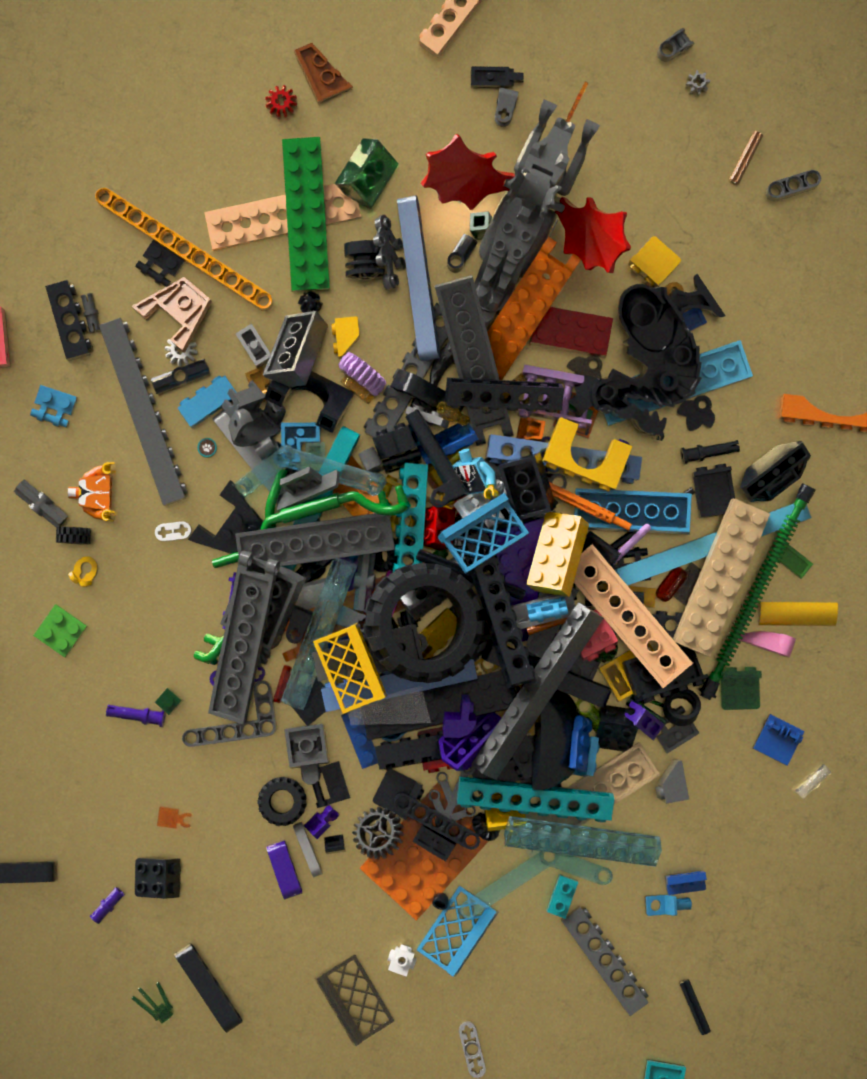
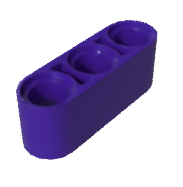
[266,840,303,900]

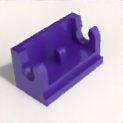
[625,701,664,741]

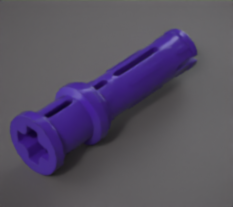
[106,704,166,728]

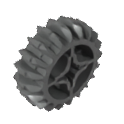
[352,807,404,860]

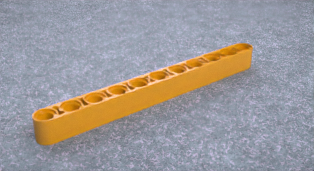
[95,188,273,311]

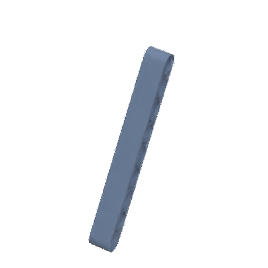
[397,195,440,362]

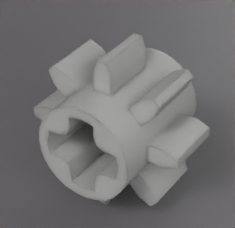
[686,70,710,96]

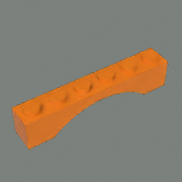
[779,394,867,433]

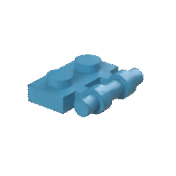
[30,385,77,428]
[526,597,568,622]

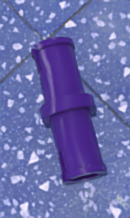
[90,887,125,924]

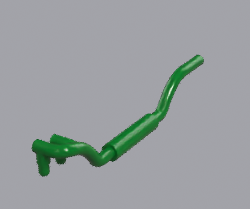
[194,468,288,665]
[212,485,411,568]

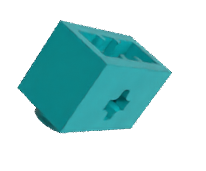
[546,874,578,919]

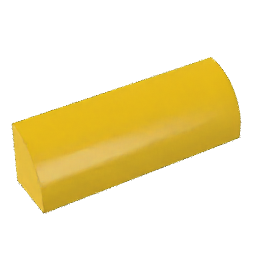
[758,602,838,626]

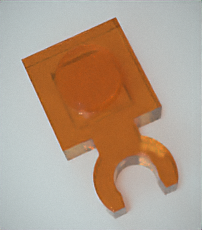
[157,806,192,829]

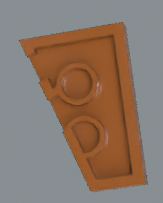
[294,43,353,103]

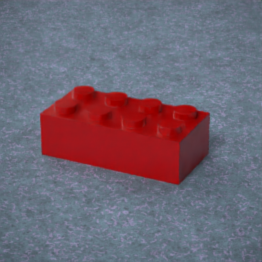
[530,307,613,358]

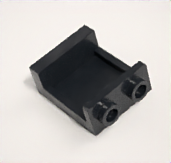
[692,463,735,519]

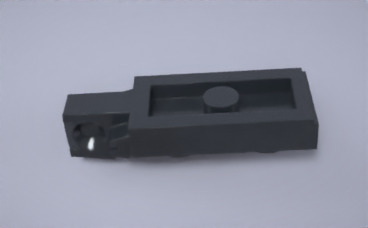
[471,66,524,87]

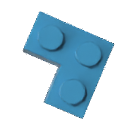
[281,422,321,463]

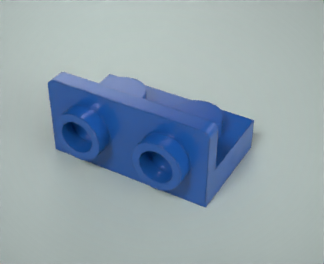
[665,871,707,895]

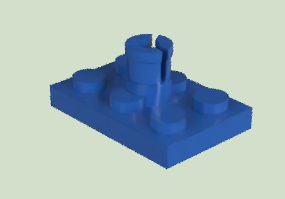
[417,419,478,465]

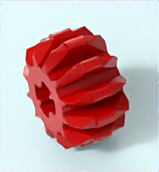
[265,85,297,118]

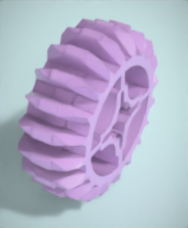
[338,352,386,396]

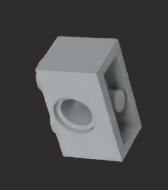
[236,324,271,368]

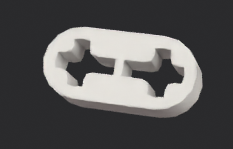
[155,522,192,541]

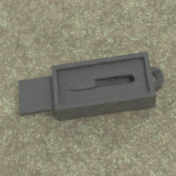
[312,624,427,681]

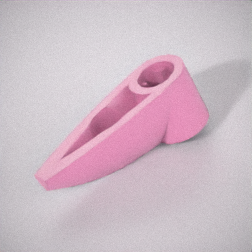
[738,631,796,657]

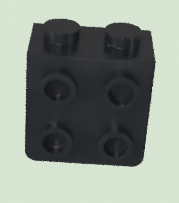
[595,705,638,752]
[373,769,425,820]
[135,858,181,899]

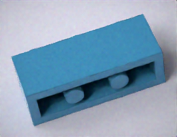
[178,376,237,428]

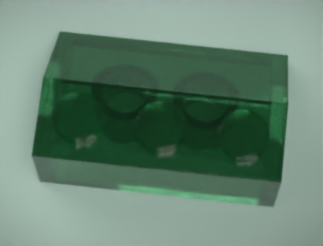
[335,138,399,209]

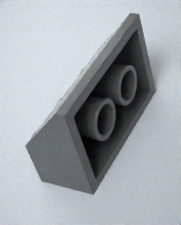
[655,759,689,804]

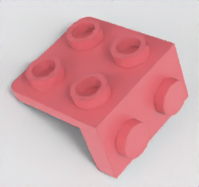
[580,609,618,662]

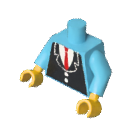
[440,449,499,505]

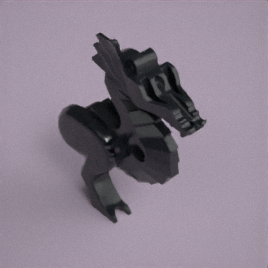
[568,274,726,441]

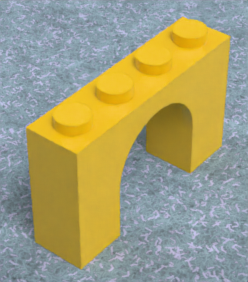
[542,417,633,492]

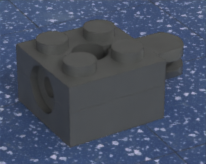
[284,724,329,785]

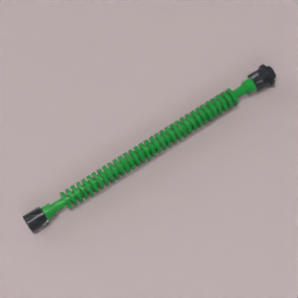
[698,483,816,700]

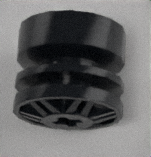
[344,240,385,280]

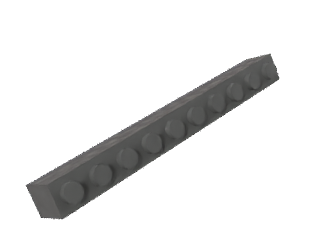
[99,318,188,506]
[471,602,604,780]

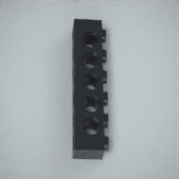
[445,377,564,413]

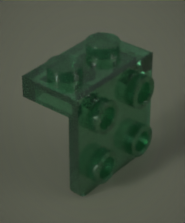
[721,667,762,710]

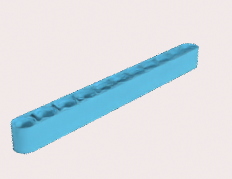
[615,503,812,585]

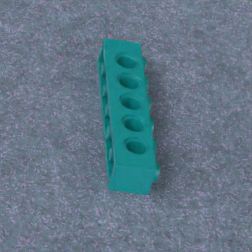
[393,463,428,572]

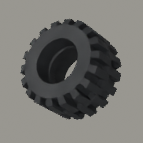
[257,777,307,826]

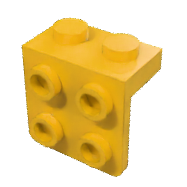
[628,236,681,288]

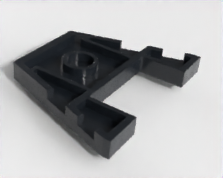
[188,480,263,554]

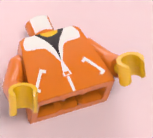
[68,462,116,522]

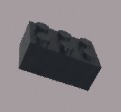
[498,452,557,520]

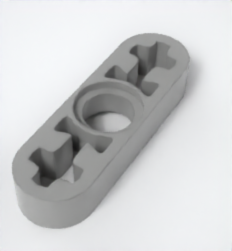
[293,822,323,878]
[459,1021,486,1078]

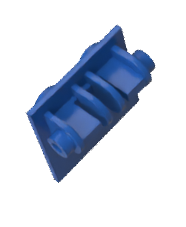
[753,714,805,766]

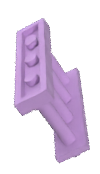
[515,364,598,428]

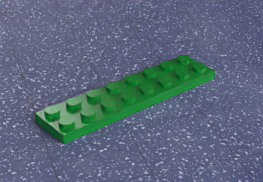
[282,137,330,292]

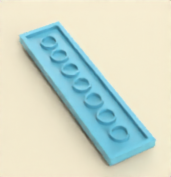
[603,340,753,426]

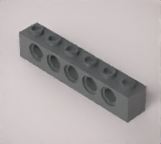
[561,906,649,1016]

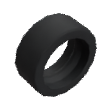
[663,689,701,726]

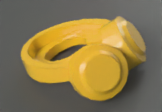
[69,556,98,587]

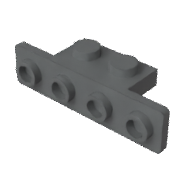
[277,466,340,512]

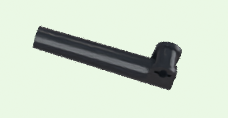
[405,410,468,508]

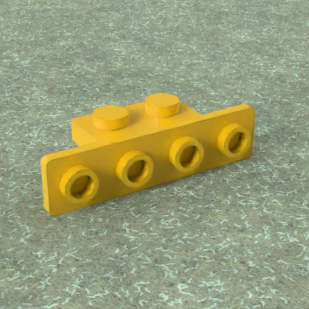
[419,608,457,659]

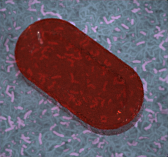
[656,567,687,602]
[273,665,292,704]

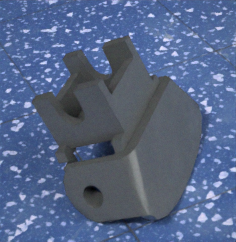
[221,380,286,447]

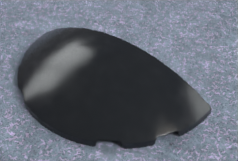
[532,690,582,791]

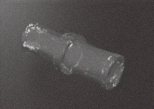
[795,764,831,799]

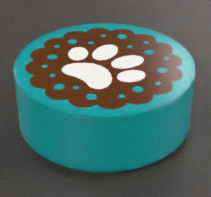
[197,438,217,458]

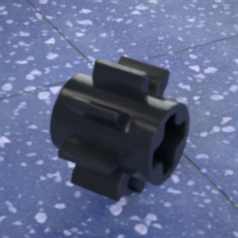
[298,291,323,313]
[397,610,421,628]

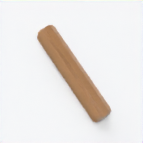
[730,131,763,184]

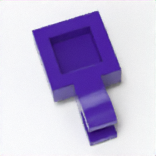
[304,805,339,839]

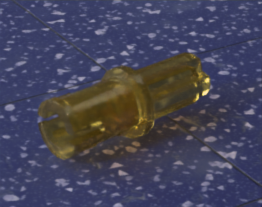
[437,402,470,426]

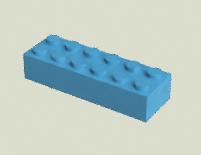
[574,488,692,535]

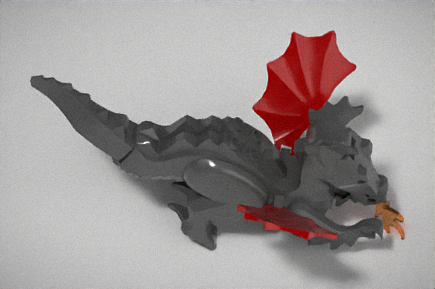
[420,82,631,386]

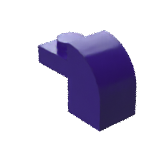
[442,695,476,738]

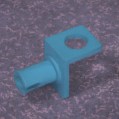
[646,895,692,916]

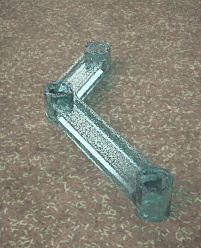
[235,445,386,498]
[459,848,613,919]

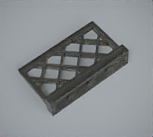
[314,954,394,1046]

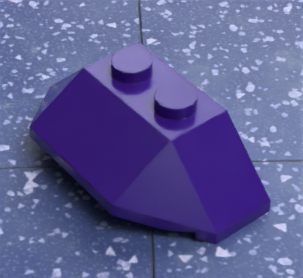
[438,713,502,771]

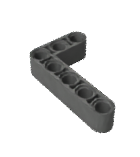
[182,680,277,747]

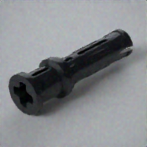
[680,440,740,465]

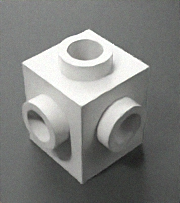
[388,945,417,977]

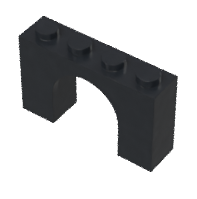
[264,371,355,433]

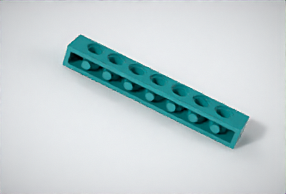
[457,776,615,822]

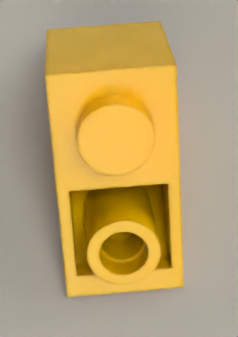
[331,316,360,359]

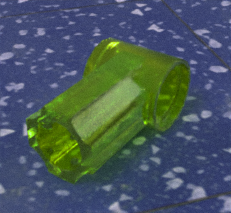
[575,699,599,733]

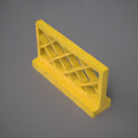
[313,623,387,714]

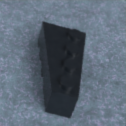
[375,731,443,771]

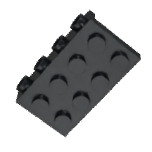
[622,644,709,704]

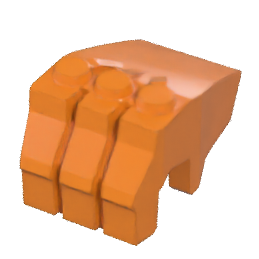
[516,417,546,442]

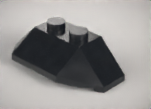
[740,441,811,502]

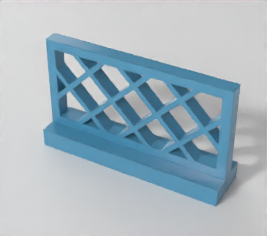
[438,493,529,574]
[417,886,499,977]

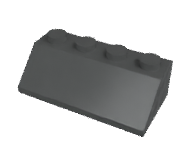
[263,311,328,387]

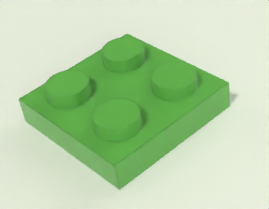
[33,604,87,658]

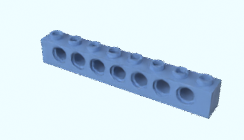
[486,434,642,484]

